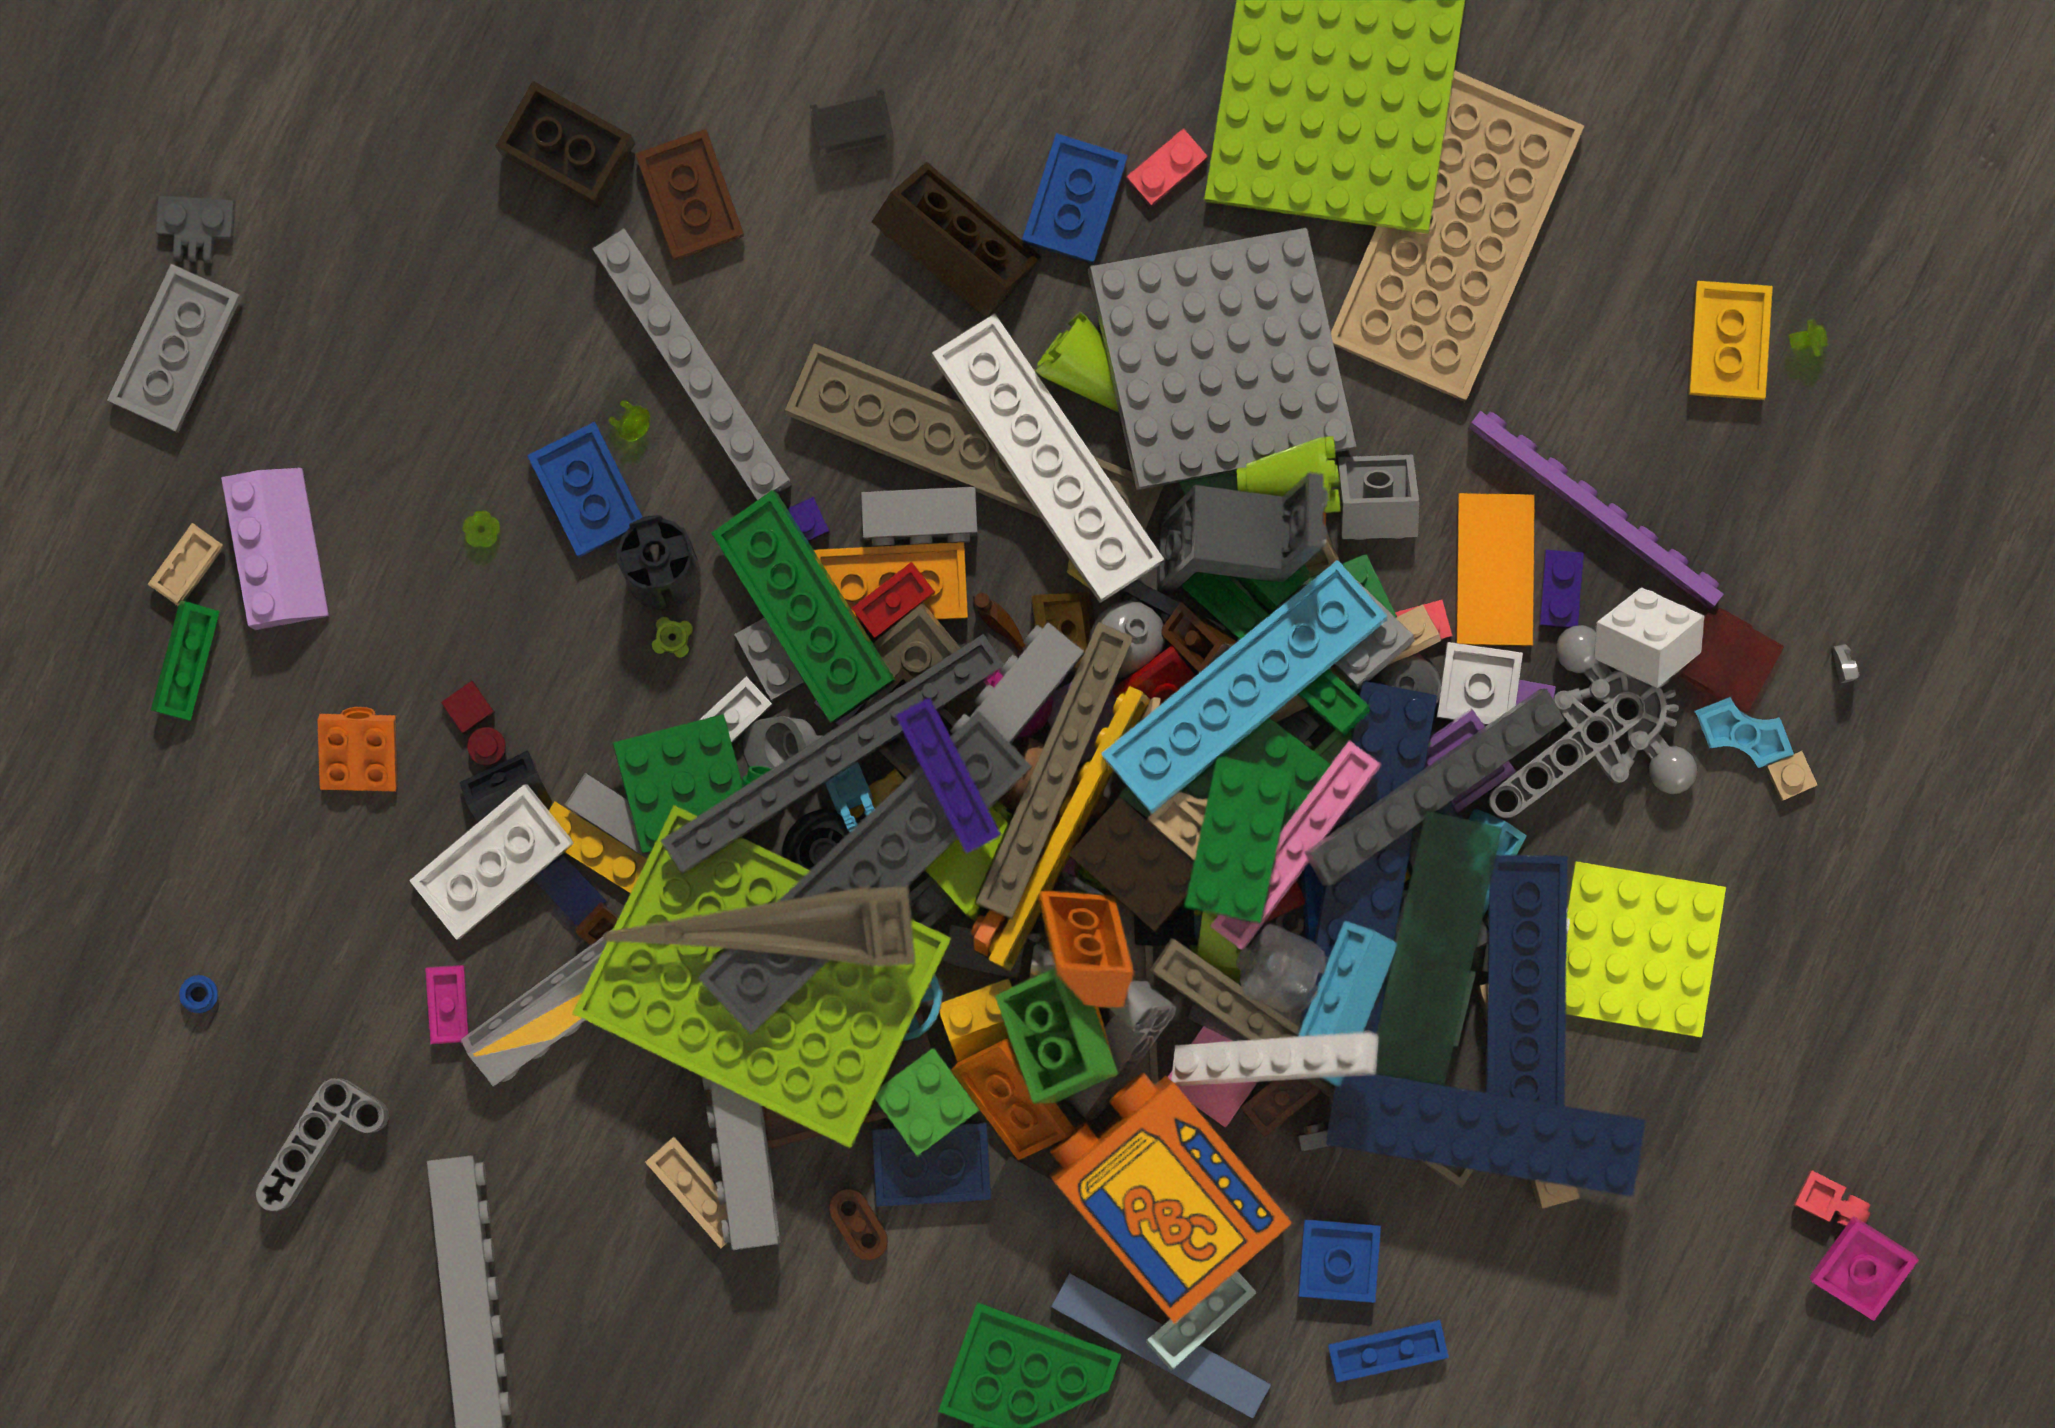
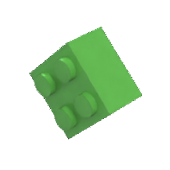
[875,1048,979,1156]

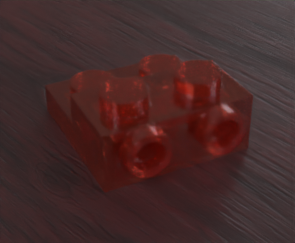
[1680,608,1784,713]

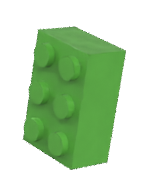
[995,968,1118,1104]

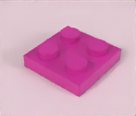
[1809,1216,1919,1321]

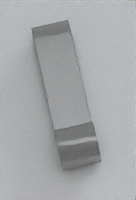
[1065,981,1176,1121]
[256,1078,389,1211]

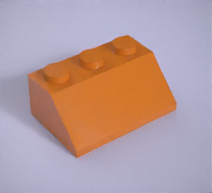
[1039,891,1134,1008]

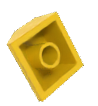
[939,978,1012,1062]

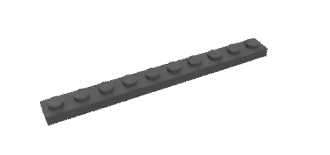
[661,634,1004,875]

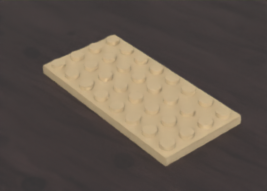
[1331,70,1584,402]

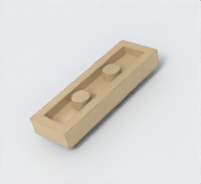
[645,1137,728,1248]

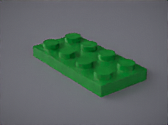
[1184,756,1293,924]

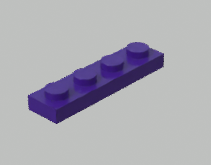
[895,697,1002,853]

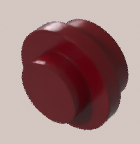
[467,727,506,765]

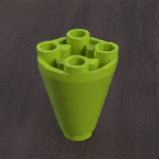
[1237,436,1341,513]

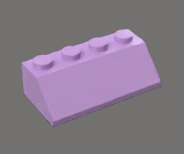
[221,468,329,630]

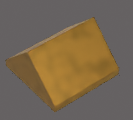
[1031,592,1094,672]

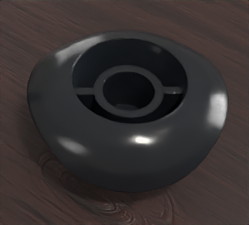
[781,809,858,870]

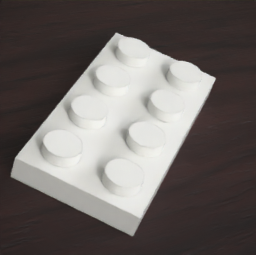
[409,784,574,940]

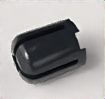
[616,515,701,610]

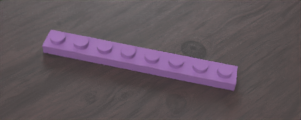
[1468,411,1723,610]

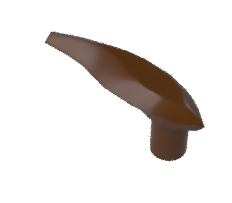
[973,593,1025,651]

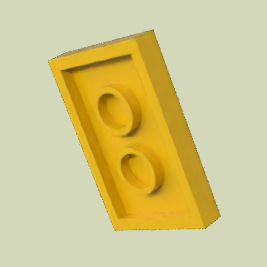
[1688,281,1773,400]

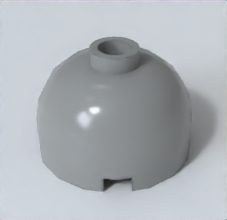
[1089,600,1166,678]

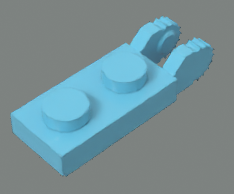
[825,762,874,833]

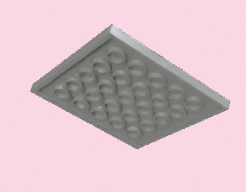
[1087,228,1356,490]

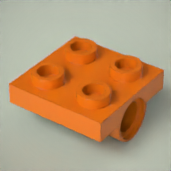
[317,707,398,791]

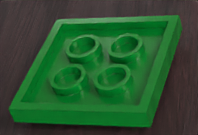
[613,714,743,854]

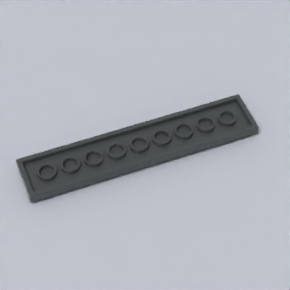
[698,710,1032,1034]

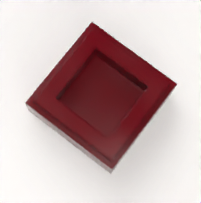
[441,681,495,734]

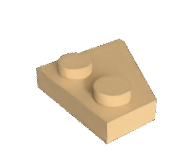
[1147,792,1207,862]

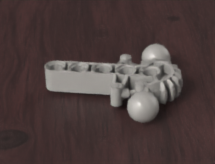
[1487,625,1697,819]

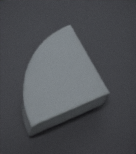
[1832,644,1859,684]

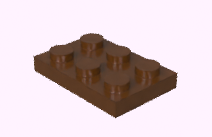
[635,129,744,261]

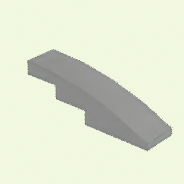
[565,773,651,859]

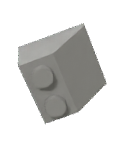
[1338,455,1419,540]

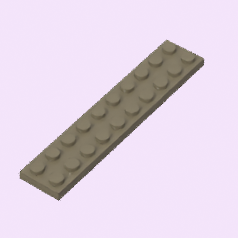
[785,343,1164,531]

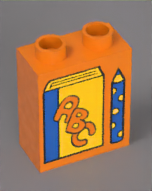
[1049,1072,1292,1324]

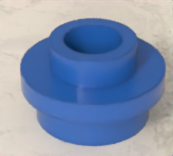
[179,975,218,1013]

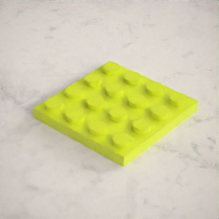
[1566,861,1726,1038]

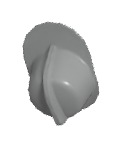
[743,716,823,769]

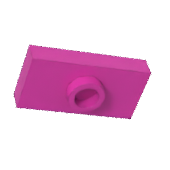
[425,965,469,1044]

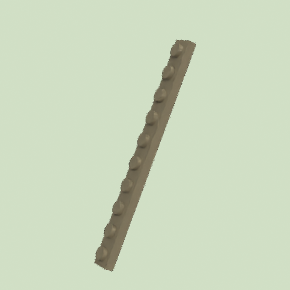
[1150,939,1473,1188]

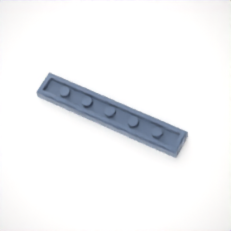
[1051,1273,1271,1418]

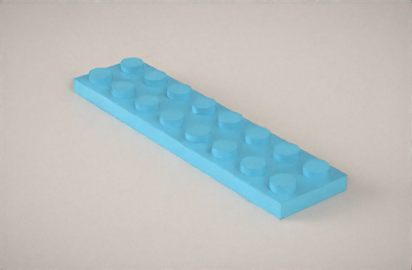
[1101,560,1388,814]

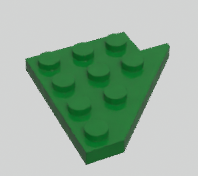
[938,1302,1121,1428]

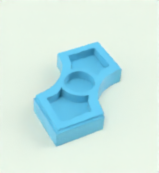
[1695,697,1794,768]

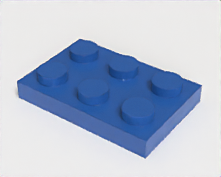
[1022,133,1128,265]
[527,422,643,558]

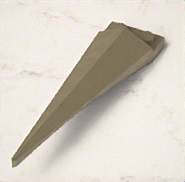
[603,886,915,967]

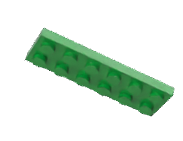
[711,490,896,723]

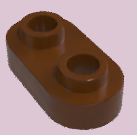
[829,1189,888,1260]

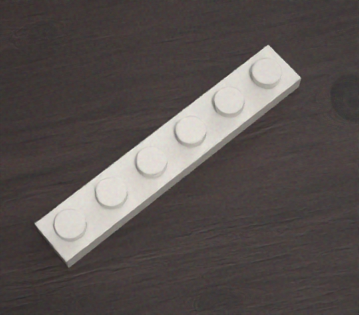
[1172,1032,1378,1086]

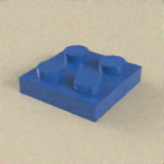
[1298,1219,1381,1303]

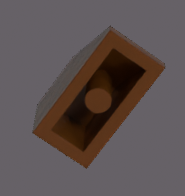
[1162,602,1237,673]

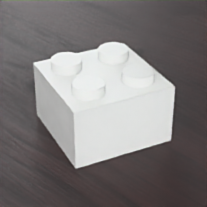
[1594,587,1704,688]

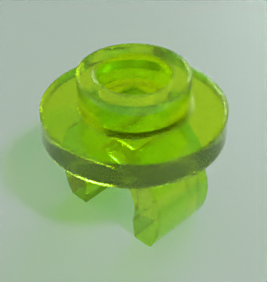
[1788,318,1828,356]
[608,400,650,442]

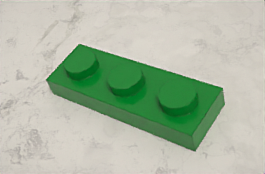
[151,601,220,721]

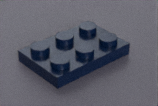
[872,1123,991,1207]

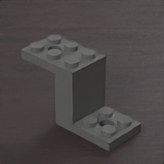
[1157,472,1328,594]

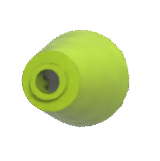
[1034,312,1119,412]

